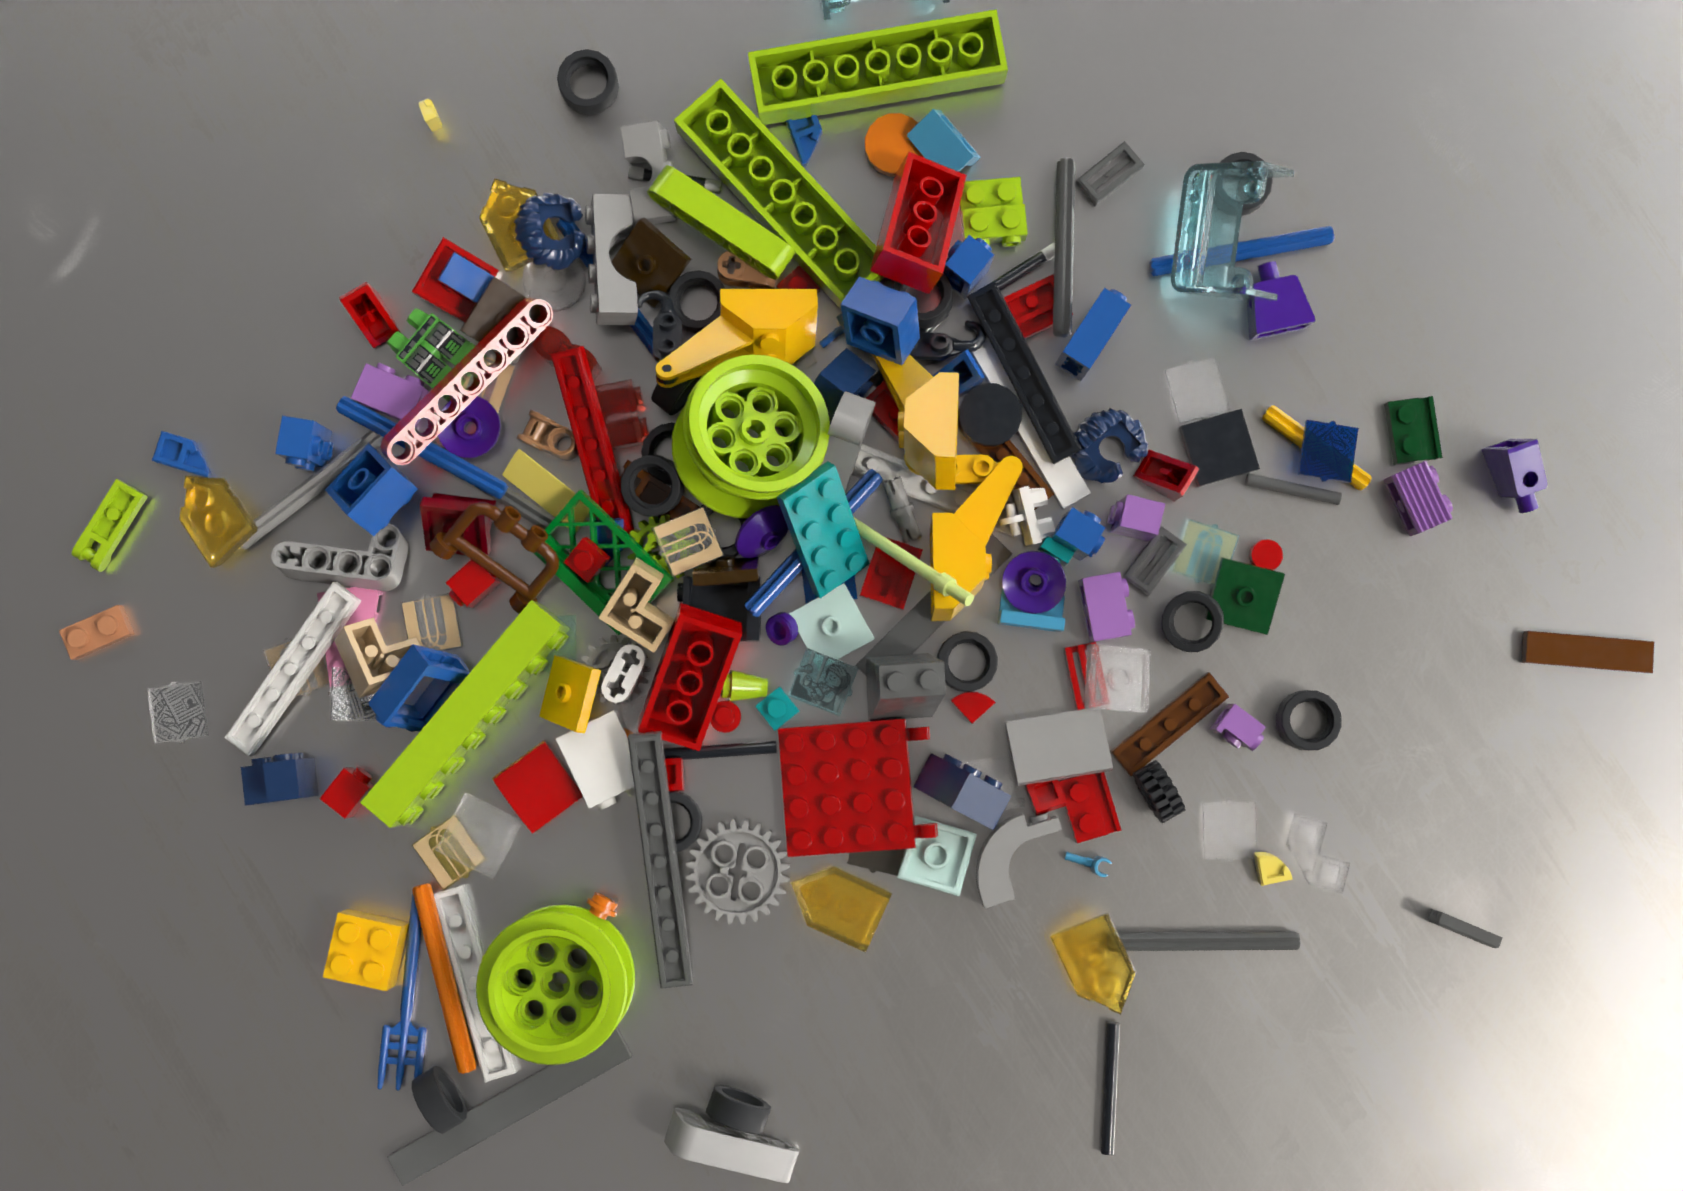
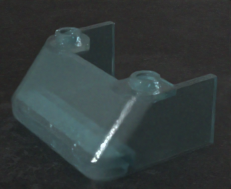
[1171,161,1295,301]

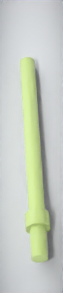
[854,517,974,606]

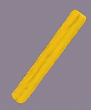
[1262,405,1372,491]

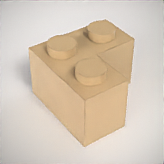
[599,557,674,653]
[334,618,420,698]

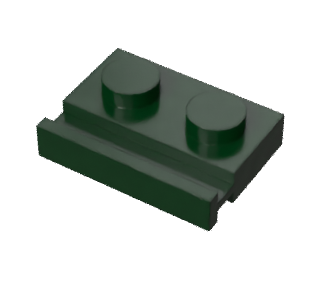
[1384,396,1443,465]

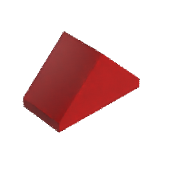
[339,282,401,348]
[1133,449,1199,502]

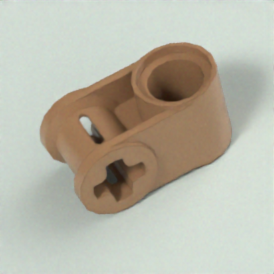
[717,251,776,289]
[517,410,578,461]

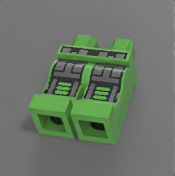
[387,308,487,402]

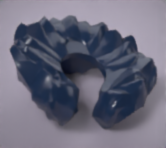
[514,192,586,270]
[1072,408,1149,483]

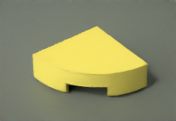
[418,98,443,132]
[1254,852,1293,886]

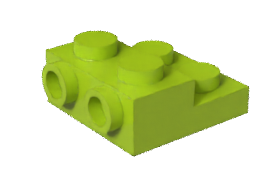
[959,177,1028,247]

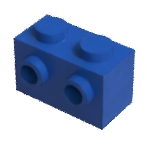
[943,235,994,299]
[275,416,333,472]
[1050,507,1106,561]

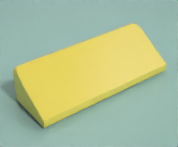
[502,449,590,533]

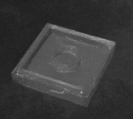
[1085,644,1151,713]
[435,792,523,879]

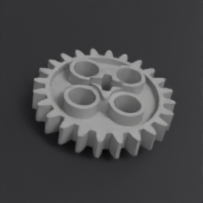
[686,819,790,925]

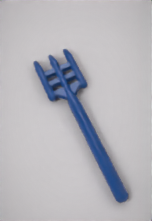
[377,892,427,1091]

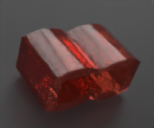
[533,326,602,381]
[595,379,649,450]

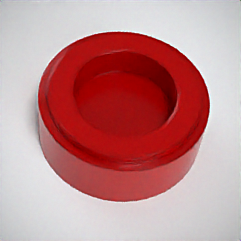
[1249,539,1283,570]

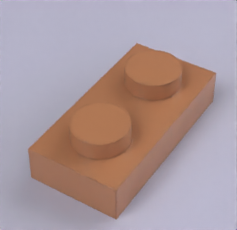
[59,605,135,660]

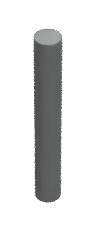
[1245,473,1342,505]

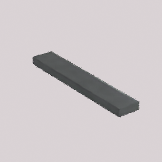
[856,534,1013,677]

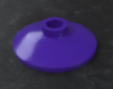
[438,396,501,458]
[735,505,789,558]
[1002,551,1066,614]

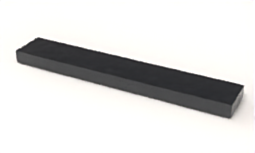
[967,281,1082,465]

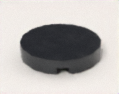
[959,383,1022,447]

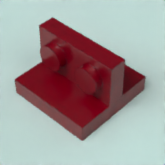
[420,493,497,556]

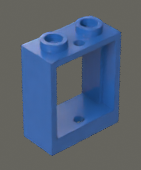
[1055,287,1131,381]
[368,644,471,732]

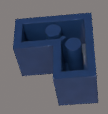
[814,348,877,424]
[241,753,319,806]
[913,753,1011,830]

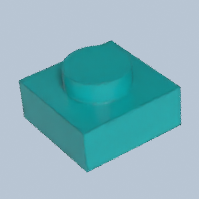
[1037,536,1074,566]
[755,686,800,731]

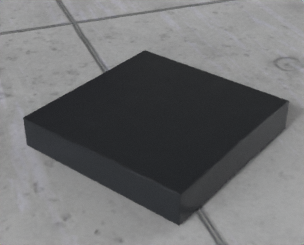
[1179,409,1260,487]

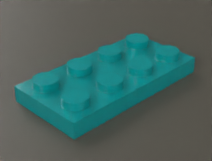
[777,461,870,599]

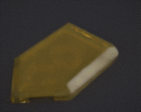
[479,178,560,272]
[179,476,258,568]
[791,867,892,953]
[1050,913,1136,1015]

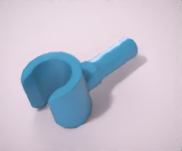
[1065,852,1112,877]

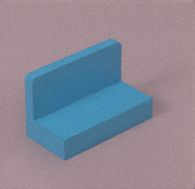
[907,109,981,172]
[997,588,1065,632]

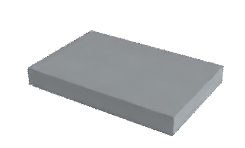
[1005,707,1113,786]

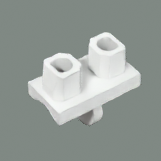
[999,486,1055,546]

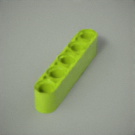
[647,165,795,280]

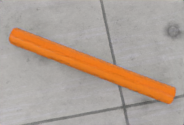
[412,883,477,1074]

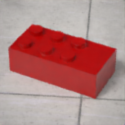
[870,152,967,294]
[638,603,742,751]

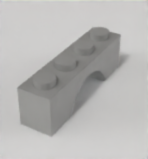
[585,194,638,325]

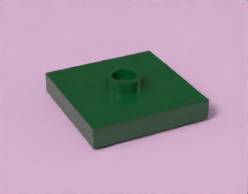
[1204,557,1285,635]

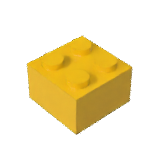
[323,909,409,991]

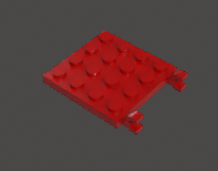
[778,719,938,857]

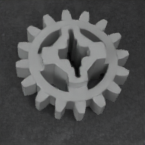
[581,635,650,705]

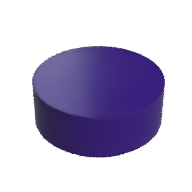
[765,612,798,646]

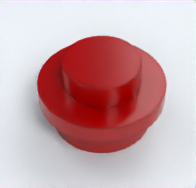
[710,701,741,733]

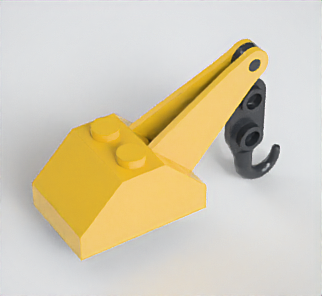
[637,289,818,388]
[870,320,986,490]

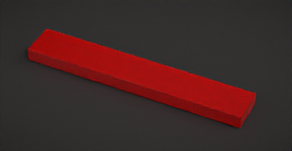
[551,346,634,534]

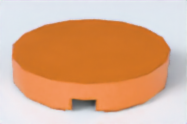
[865,113,924,177]

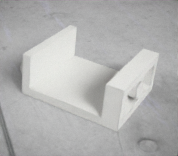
[556,710,635,811]

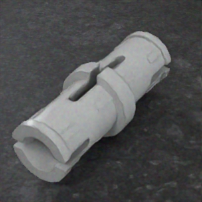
[882,476,922,543]

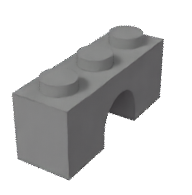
[620,120,677,224]

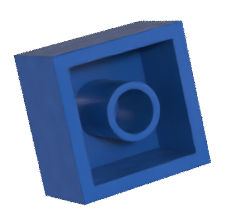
[840,276,920,365]
[325,443,418,536]

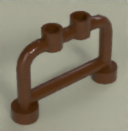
[430,502,559,614]

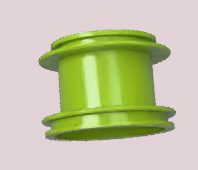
[671,354,830,518]
[476,905,635,1065]

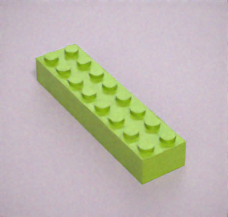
[748,9,1008,125]
[674,78,885,310]
[360,600,571,828]

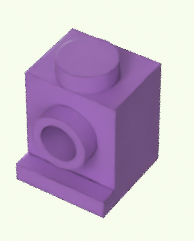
[1210,704,1266,751]

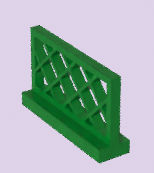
[534,490,674,636]

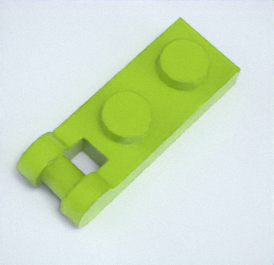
[71,479,148,572]

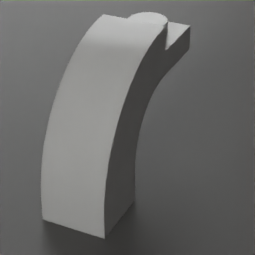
[976,812,1062,908]

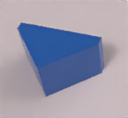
[932,350,985,398]

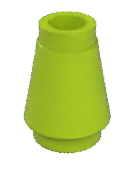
[721,670,768,702]

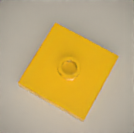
[539,655,601,733]

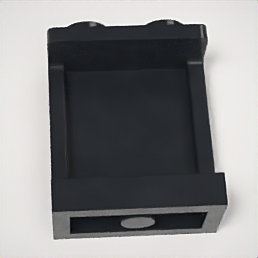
[677,576,762,642]

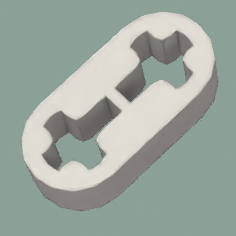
[601,644,647,703]

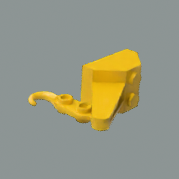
[904,453,1023,621]

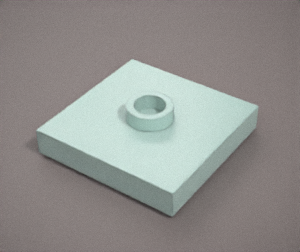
[789,583,875,670]
[897,816,977,897]

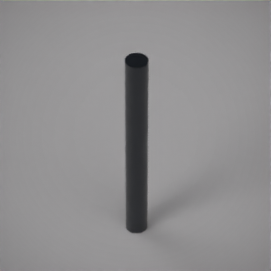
[664,741,777,760]
[1101,1022,1120,1155]

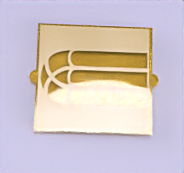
[412,814,488,891]

